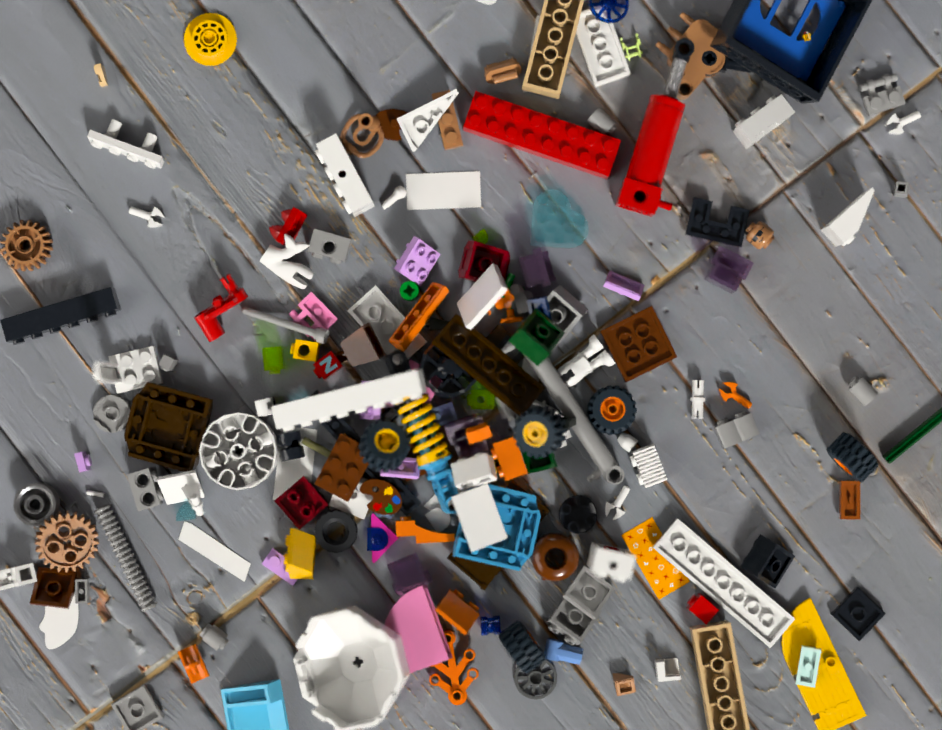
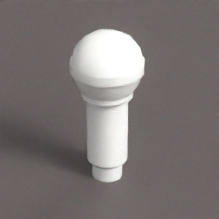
[381,186,407,209]

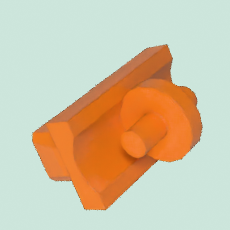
[178,644,210,684]

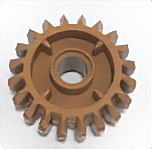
[0,220,53,272]

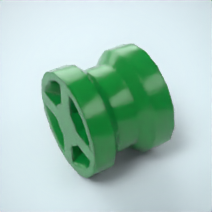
[400,281,419,301]

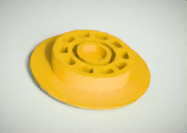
[184,13,237,66]

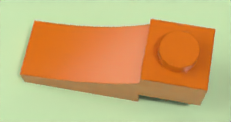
[396,516,455,544]

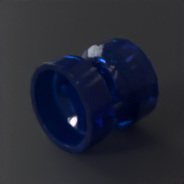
[480,615,501,636]

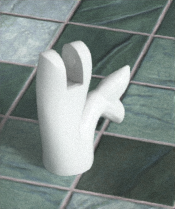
[260,234,314,289]

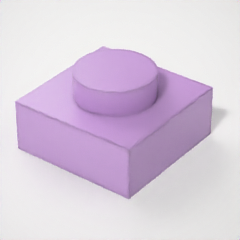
[74,451,92,472]

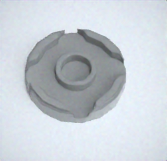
[93,395,131,433]

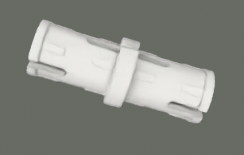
[690,380,705,419]

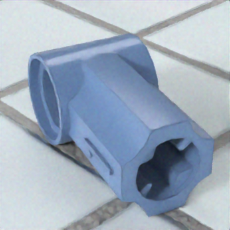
[544,638,583,665]

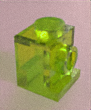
[467,390,494,409]

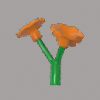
[487,273,523,323]

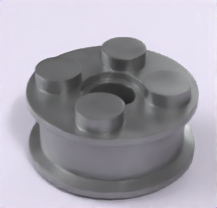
[13,483,60,526]

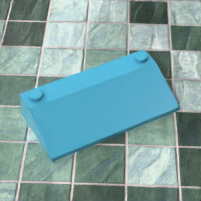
[220,679,289,730]

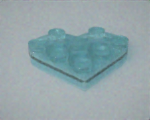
[530,189,589,249]

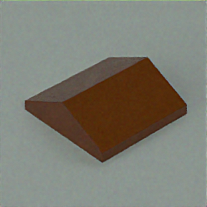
[30,567,77,609]

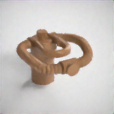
[340,113,384,159]

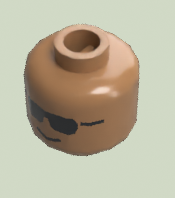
[746,221,775,249]

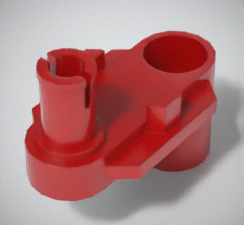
[194,273,248,342]

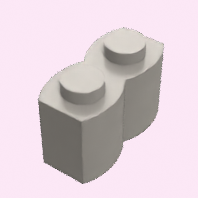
[713,411,760,449]

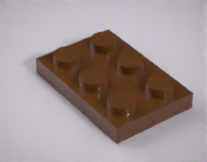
[314,433,369,502]

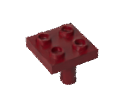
[274,476,329,530]

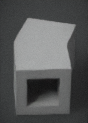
[893,181,909,198]

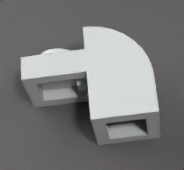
[0,563,37,590]

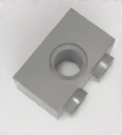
[308,229,352,265]

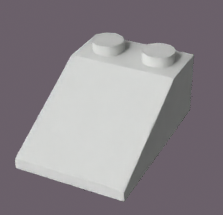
[821,188,875,247]

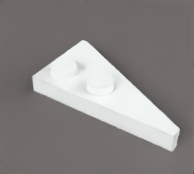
[397,89,459,152]

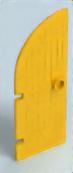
[781,598,866,730]

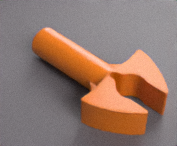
[718,382,752,409]

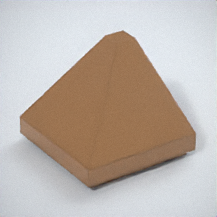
[613,673,636,696]

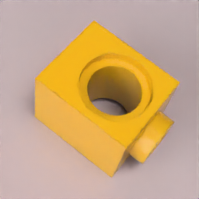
[290,339,320,362]

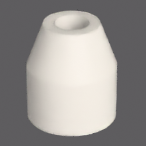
[617,433,638,453]

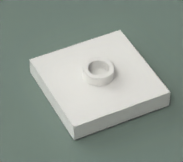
[329,477,377,519]

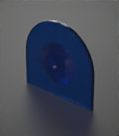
[367,528,388,551]

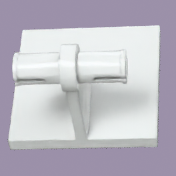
[157,470,205,516]

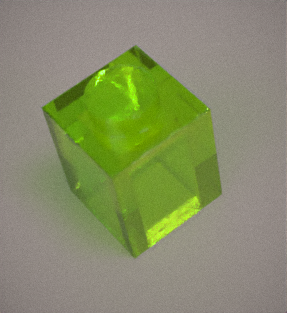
[262,346,285,375]

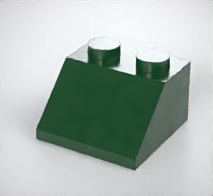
[509,308,565,366]

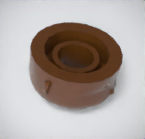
[531,532,579,581]

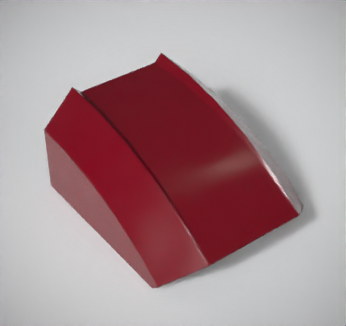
[458,241,510,282]

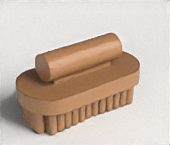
[484,58,522,84]

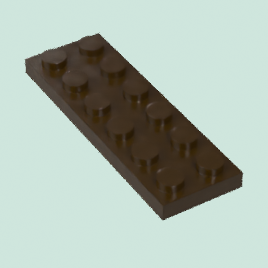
[432,313,545,416]

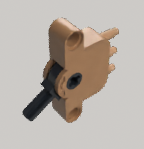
[656,12,751,100]

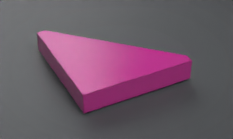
[371,513,399,563]

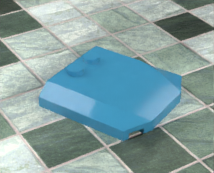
[453,483,541,571]

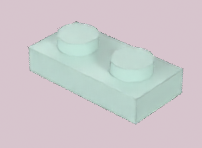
[795,645,821,688]

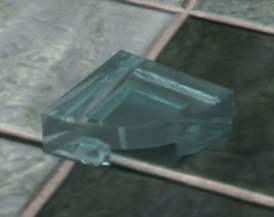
[176,501,196,521]

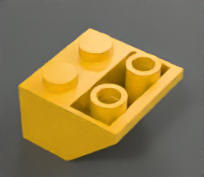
[284,528,316,579]

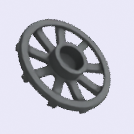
[514,659,557,700]

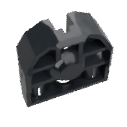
[419,343,477,399]

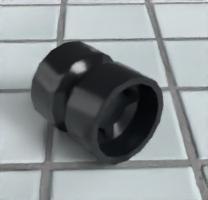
[276,430,305,462]

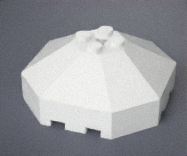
[293,606,410,730]

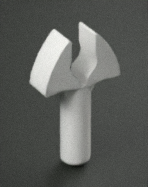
[885,111,921,134]
[129,206,165,228]
[605,486,630,520]

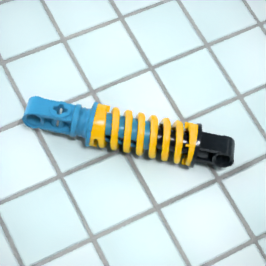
[386,350,459,514]

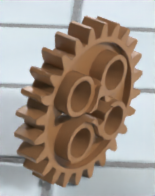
[35,511,99,573]

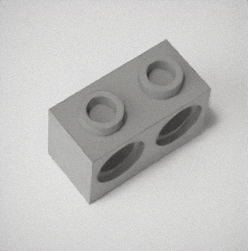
[127,467,164,512]

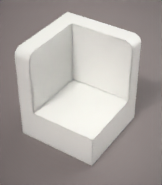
[655,658,681,682]

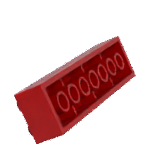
[463,91,621,179]

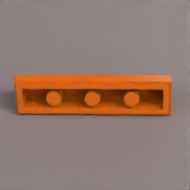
[388,282,449,352]

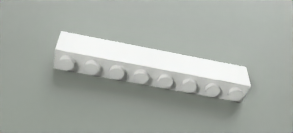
[271,369,427,432]

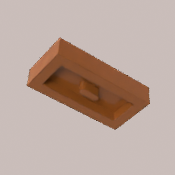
[839,481,860,520]

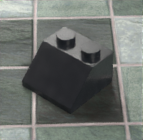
[740,534,795,589]

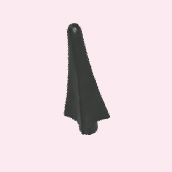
[423,317,474,331]

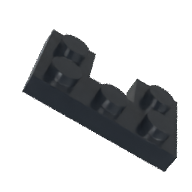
[685,197,750,248]

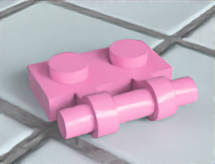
[289,292,339,342]

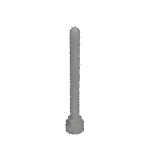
[242,307,329,344]

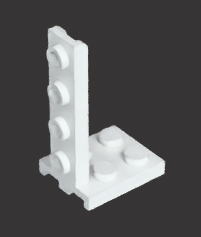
[92,346,163,394]

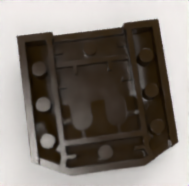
[124,382,213,472]

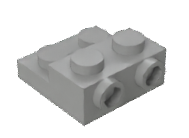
[546,598,601,646]

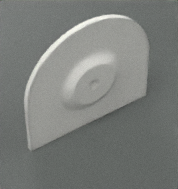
[425,507,451,532]

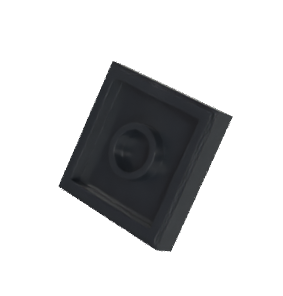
[831,586,886,641]

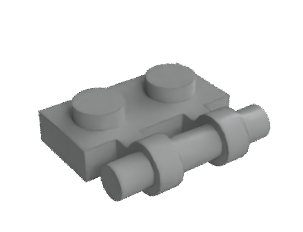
[859,73,906,116]

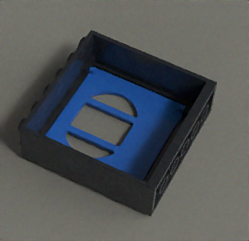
[710,0,872,104]

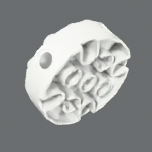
[199,413,279,490]

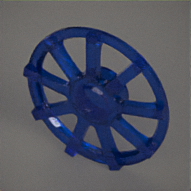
[588,0,629,24]

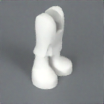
[557,334,615,387]

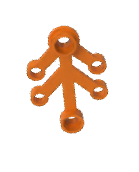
[429,630,479,705]

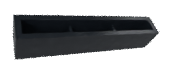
[0,287,121,345]

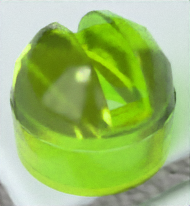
[472,228,489,244]

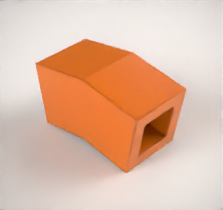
[466,422,492,444]

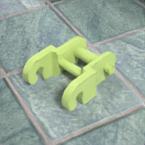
[619,33,643,61]

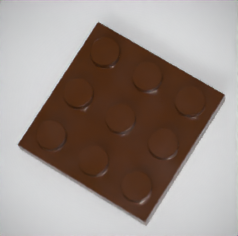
[600,306,677,383]

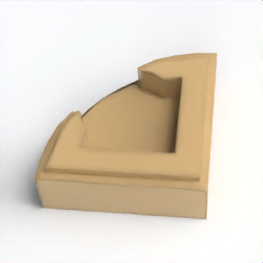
[94,63,108,87]

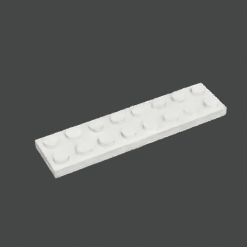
[653,518,795,648]

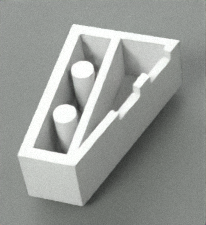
[733,94,795,149]

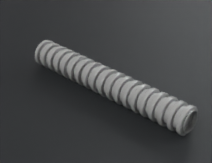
[94,504,157,612]

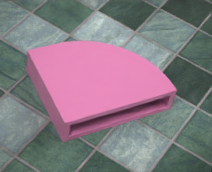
[384,584,453,673]

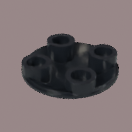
[559,495,597,534]

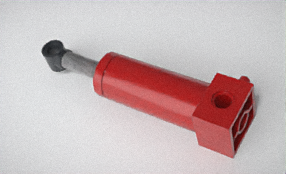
[615,38,694,217]

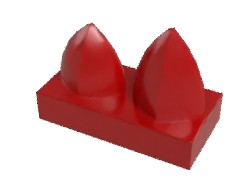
[269,207,307,246]

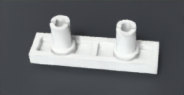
[87,119,164,169]

